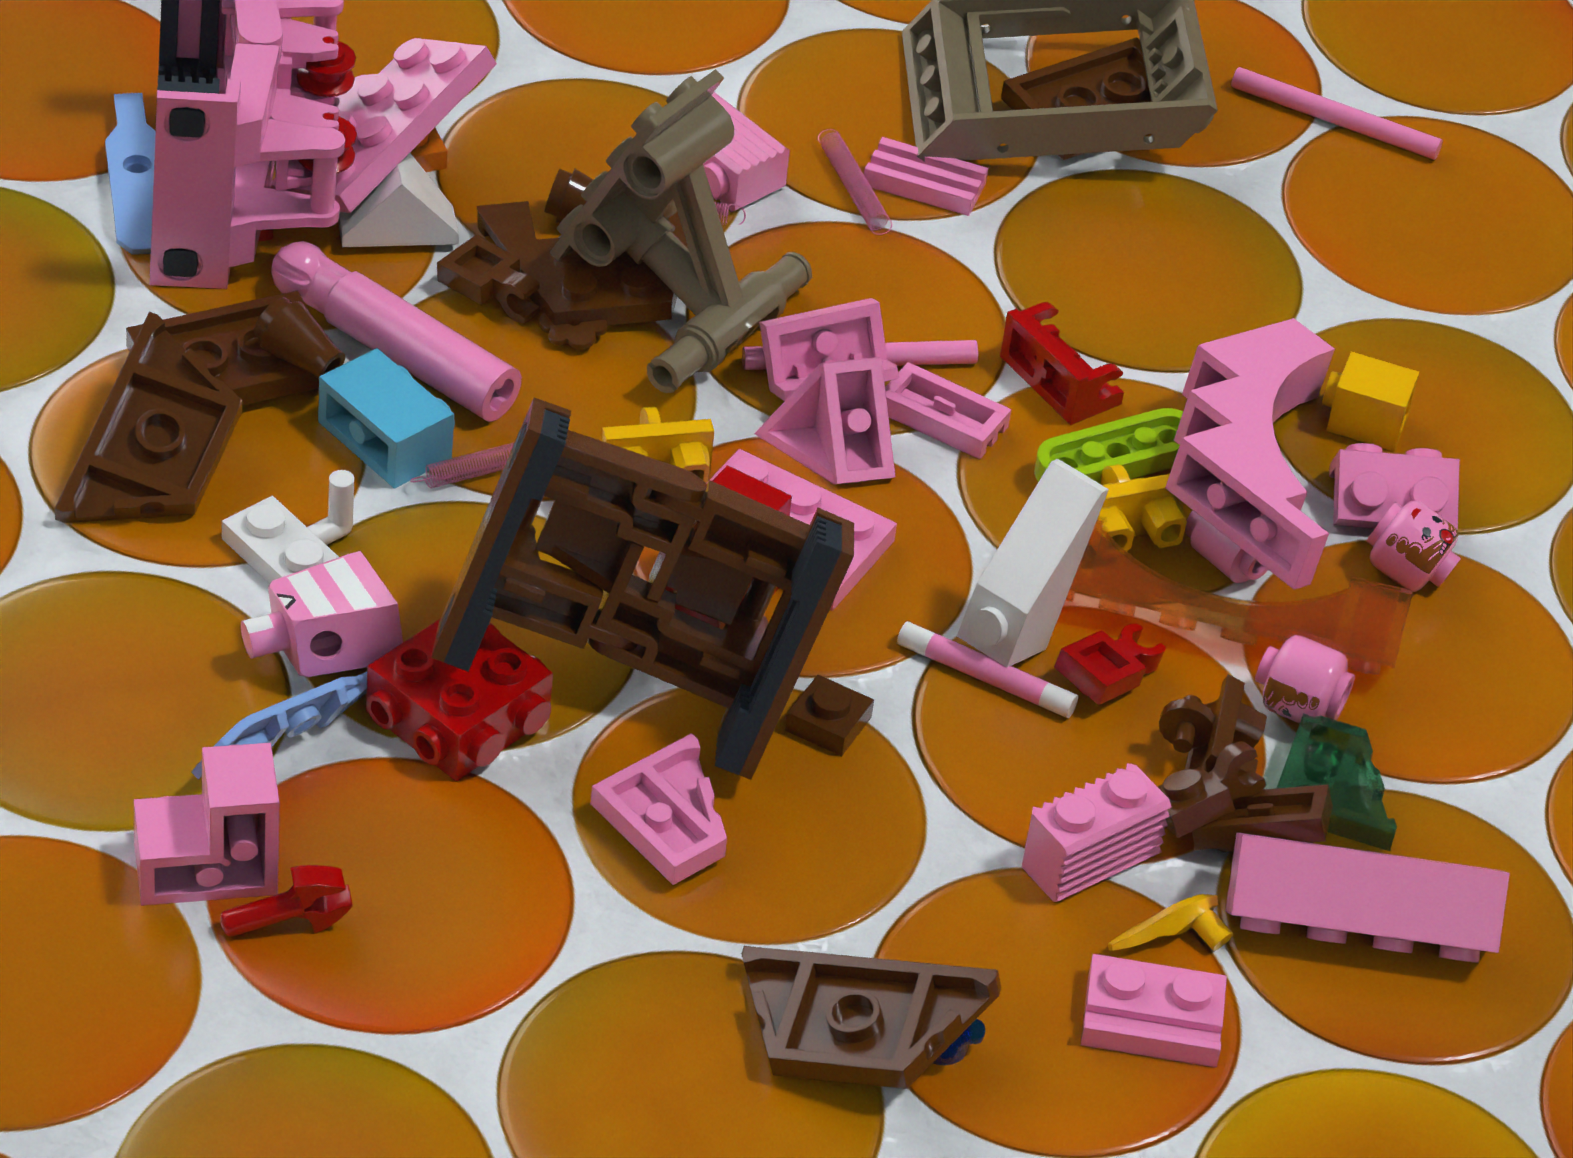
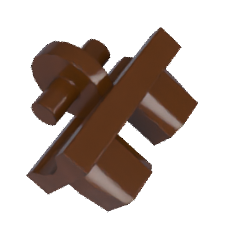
[1159,674,1267,777]

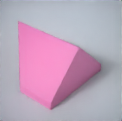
[754,357,896,484]

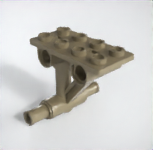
[550,69,812,393]

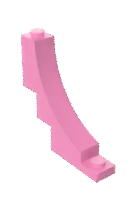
[1165,318,1335,590]

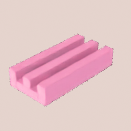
[864,137,988,216]
[885,362,1011,459]

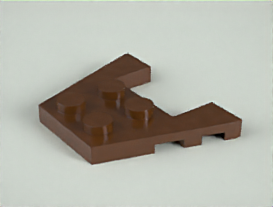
[477,201,689,326]

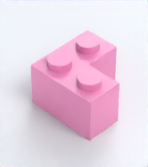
[134,742,280,906]

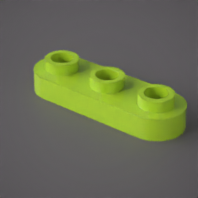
[1034,408,1183,484]

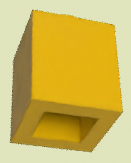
[1322,351,1419,451]

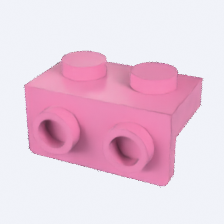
[759,298,899,401]
[1329,443,1460,529]

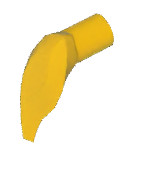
[1108,894,1233,951]

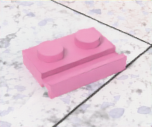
[1081,954,1227,1068]

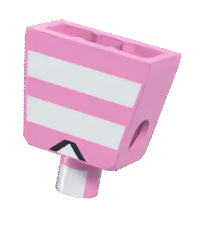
[241,551,403,677]

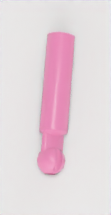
[271,241,522,422]

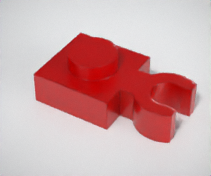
[1054,624,1166,705]

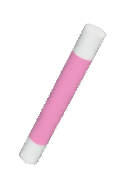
[897,621,1079,718]

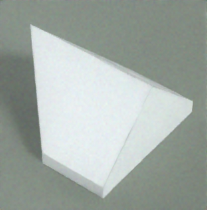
[338,153,459,247]

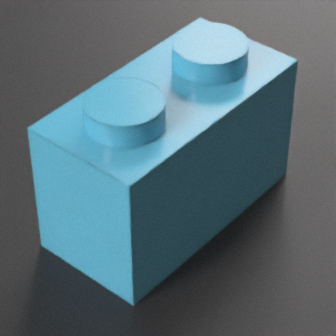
[318,348,455,489]

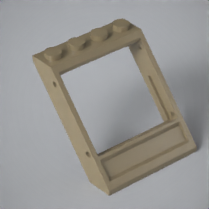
[902,0,1218,162]

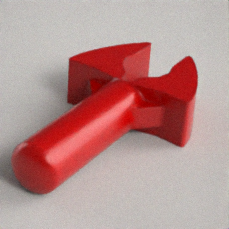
[220,865,353,937]

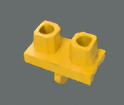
[602,406,715,483]
[1087,464,1187,559]

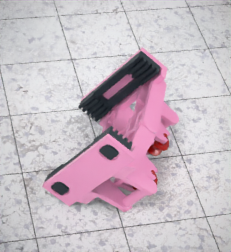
[150,0,357,289]

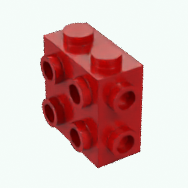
[366,618,553,782]

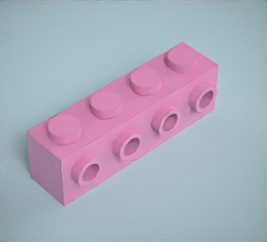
[1226,833,1510,963]

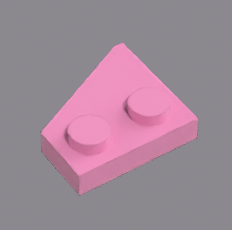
[590,733,727,885]

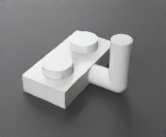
[222,470,354,584]

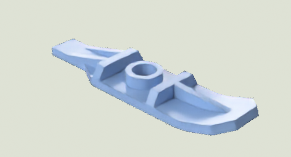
[105,93,156,254]
[191,672,367,779]

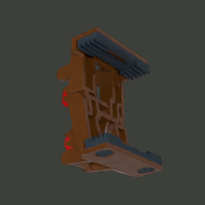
[431,397,854,780]

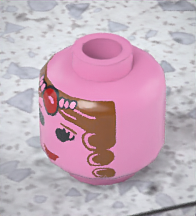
[1366,501,1461,592]
[1255,635,1355,728]

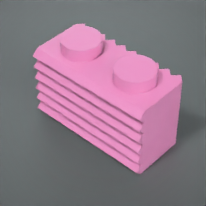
[703,92,790,212]
[1022,763,1172,901]

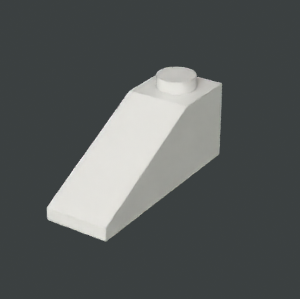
[957,459,1109,668]

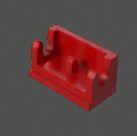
[1000,302,1124,425]

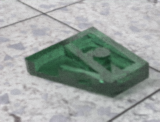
[1277,713,1397,851]

